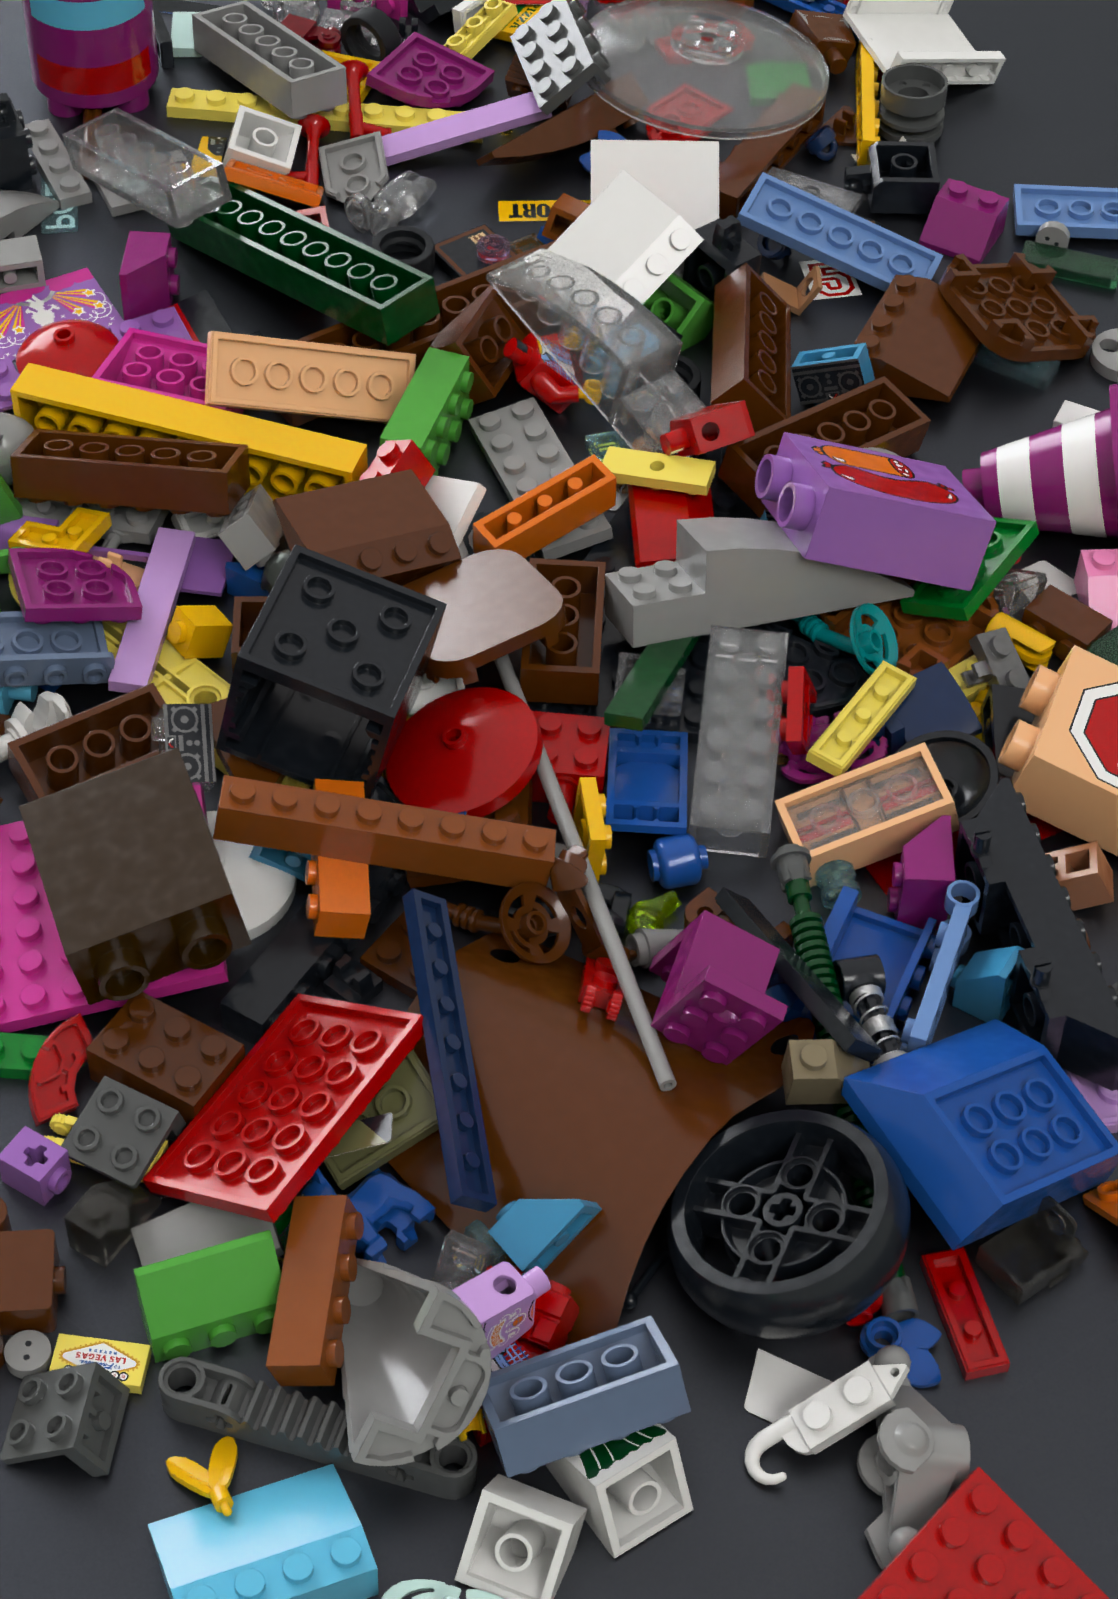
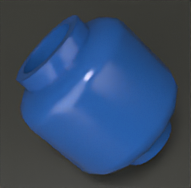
[646,833,709,890]

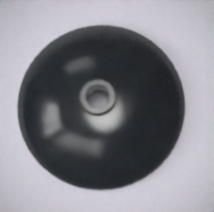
[894,730,1000,833]

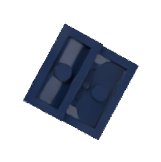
[894,661,982,744]

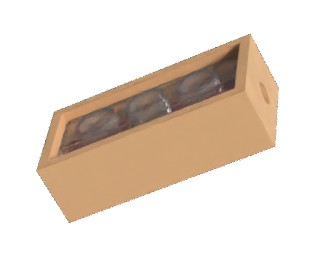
[774,742,960,888]

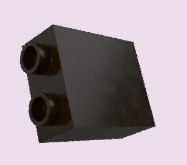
[19,747,252,1005]

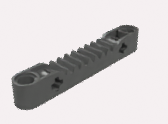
[158,1357,477,1500]

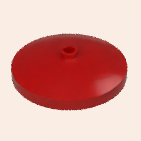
[386,687,543,817]

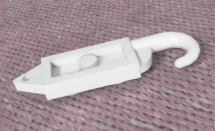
[744,1360,910,1485]

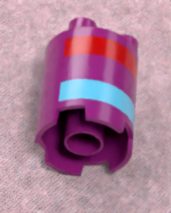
[22,0,159,118]

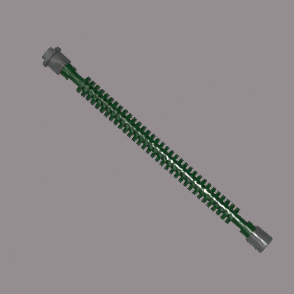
[770,843,920,1323]

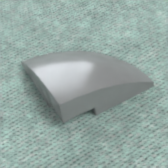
[0,190,60,240]

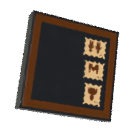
[434,224,517,279]

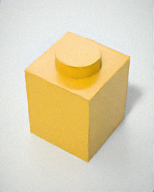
[166,605,233,659]

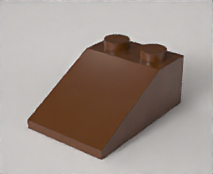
[425,281,533,405]

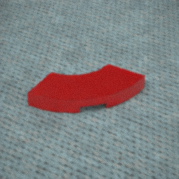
[28,1013,93,1127]

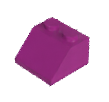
[918,178,1010,264]
[119,231,180,321]
[887,815,955,930]

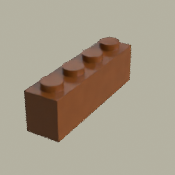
[266,1195,364,1386]

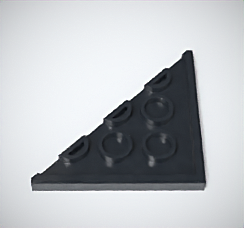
[736,622,877,718]

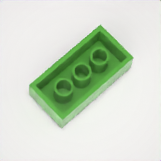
[380,347,474,476]

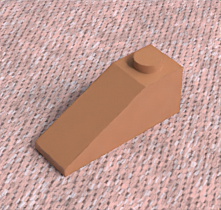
[1045,841,1114,911]

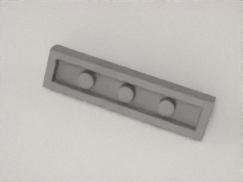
[25,119,93,211]

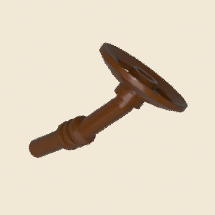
[446,882,571,965]

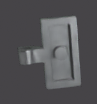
[961,627,1030,689]

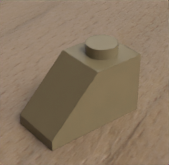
[781,1039,870,1105]

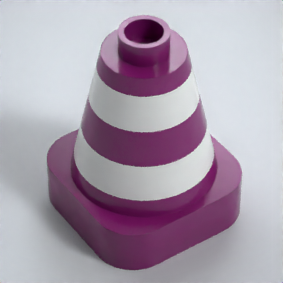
[962,384,1118,539]

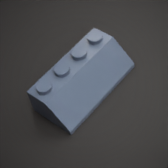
[481,1315,691,1478]

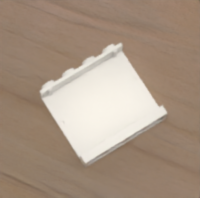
[843,0,1006,85]

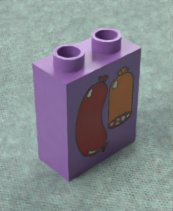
[755,432,996,591]

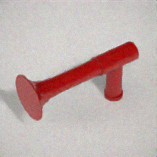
[341,60,392,139]
[287,114,331,185]

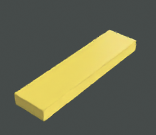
[806,660,917,777]

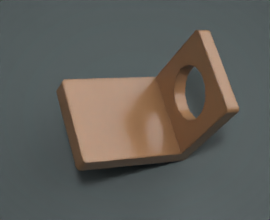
[760,265,823,316]

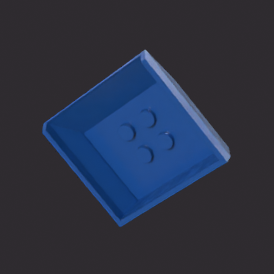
[842,1019,1118,1251]

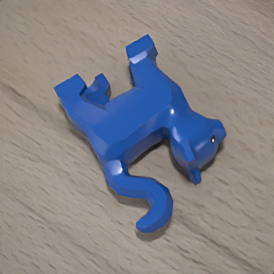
[301,1168,435,1264]

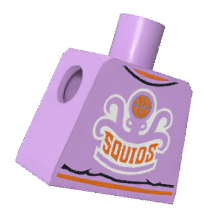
[452,1261,551,1360]

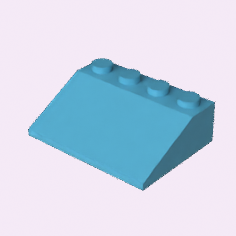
[148,1464,379,1599]

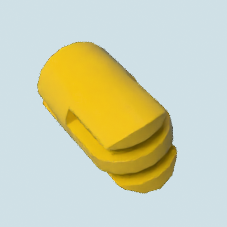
[985,612,1056,672]

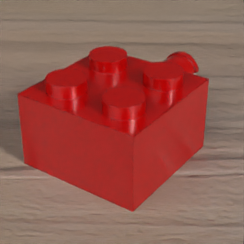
[531,711,610,825]

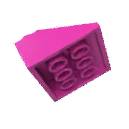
[91,327,244,414]

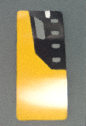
[195,136,227,175]

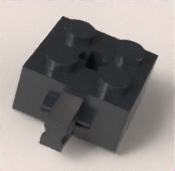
[0,93,37,191]
[844,141,940,215]
[683,215,761,302]

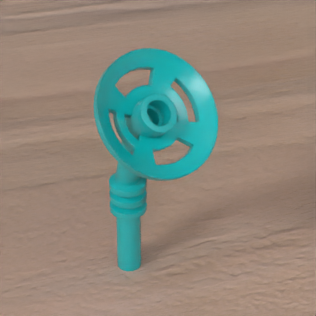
[790,603,898,675]

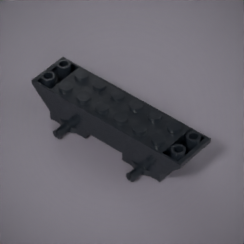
[954,777,1118,1091]

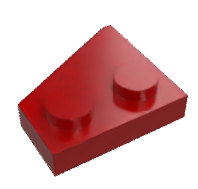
[780,666,817,755]

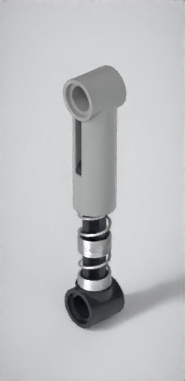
[833,954,907,1066]

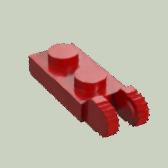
[578,957,624,1021]

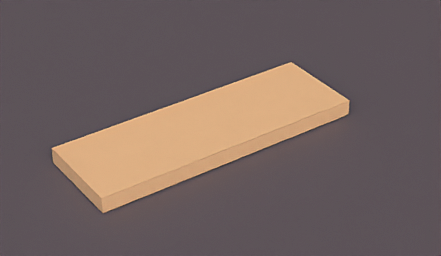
[205,331,416,424]

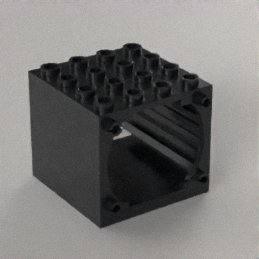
[216,544,447,799]

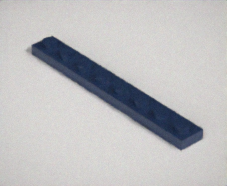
[402,888,497,1213]

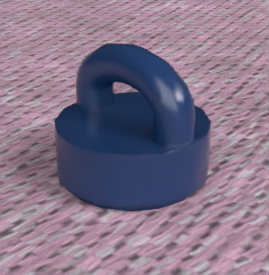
[805,125,838,161]
[757,234,792,260]

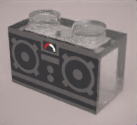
[151,704,216,792]

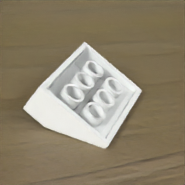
[528,170,704,343]

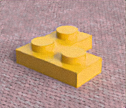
[8,507,112,553]

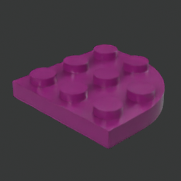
[366,32,495,108]
[8,548,143,624]

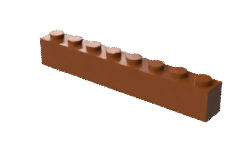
[213,775,556,888]

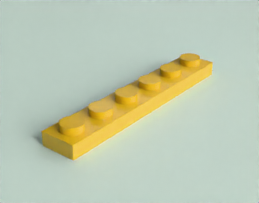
[855,40,880,166]

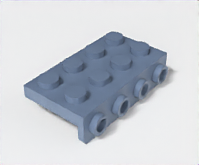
[0,611,115,687]

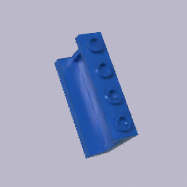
[783,886,938,1065]

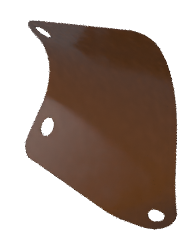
[388,933,815,1346]

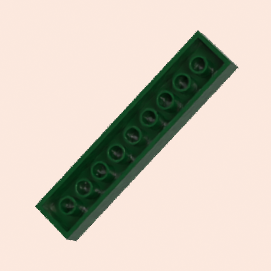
[162,172,440,346]

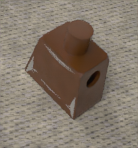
[784,9,856,74]

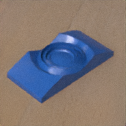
[605,728,688,835]

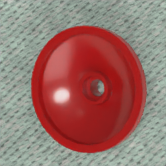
[16,319,119,378]

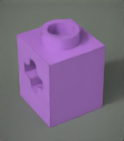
[0,1126,72,1206]

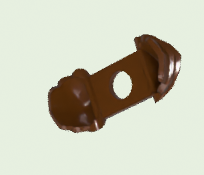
[550,844,637,962]

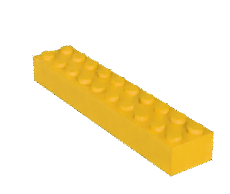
[10,363,368,500]

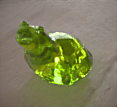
[627,891,682,934]

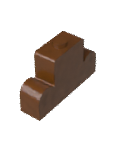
[0,1198,67,1369]

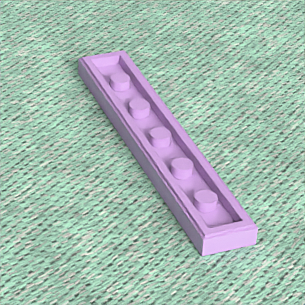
[382,92,552,166]
[108,527,196,693]

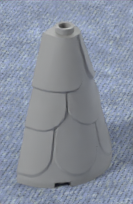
[341,1258,491,1466]

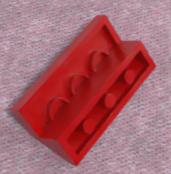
[628,454,714,568]

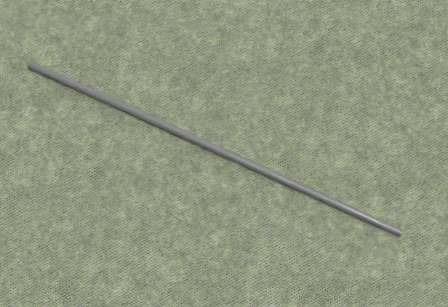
[458,540,677,1091]

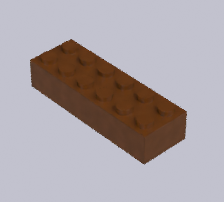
[710,263,791,432]
[718,376,931,519]
[10,428,250,517]

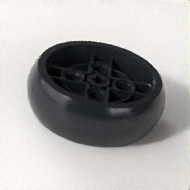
[666,1110,911,1339]

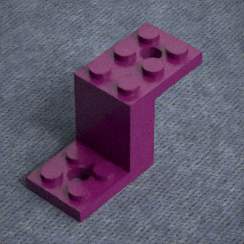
[649,910,788,1066]

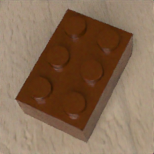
[86,992,245,1126]

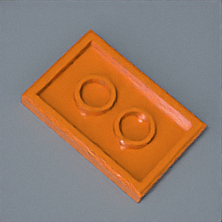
[222,159,324,207]

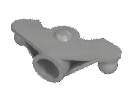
[856,1344,971,1570]

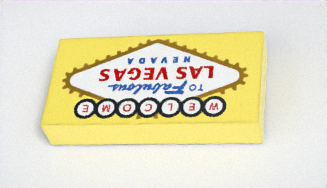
[49,1333,152,1394]

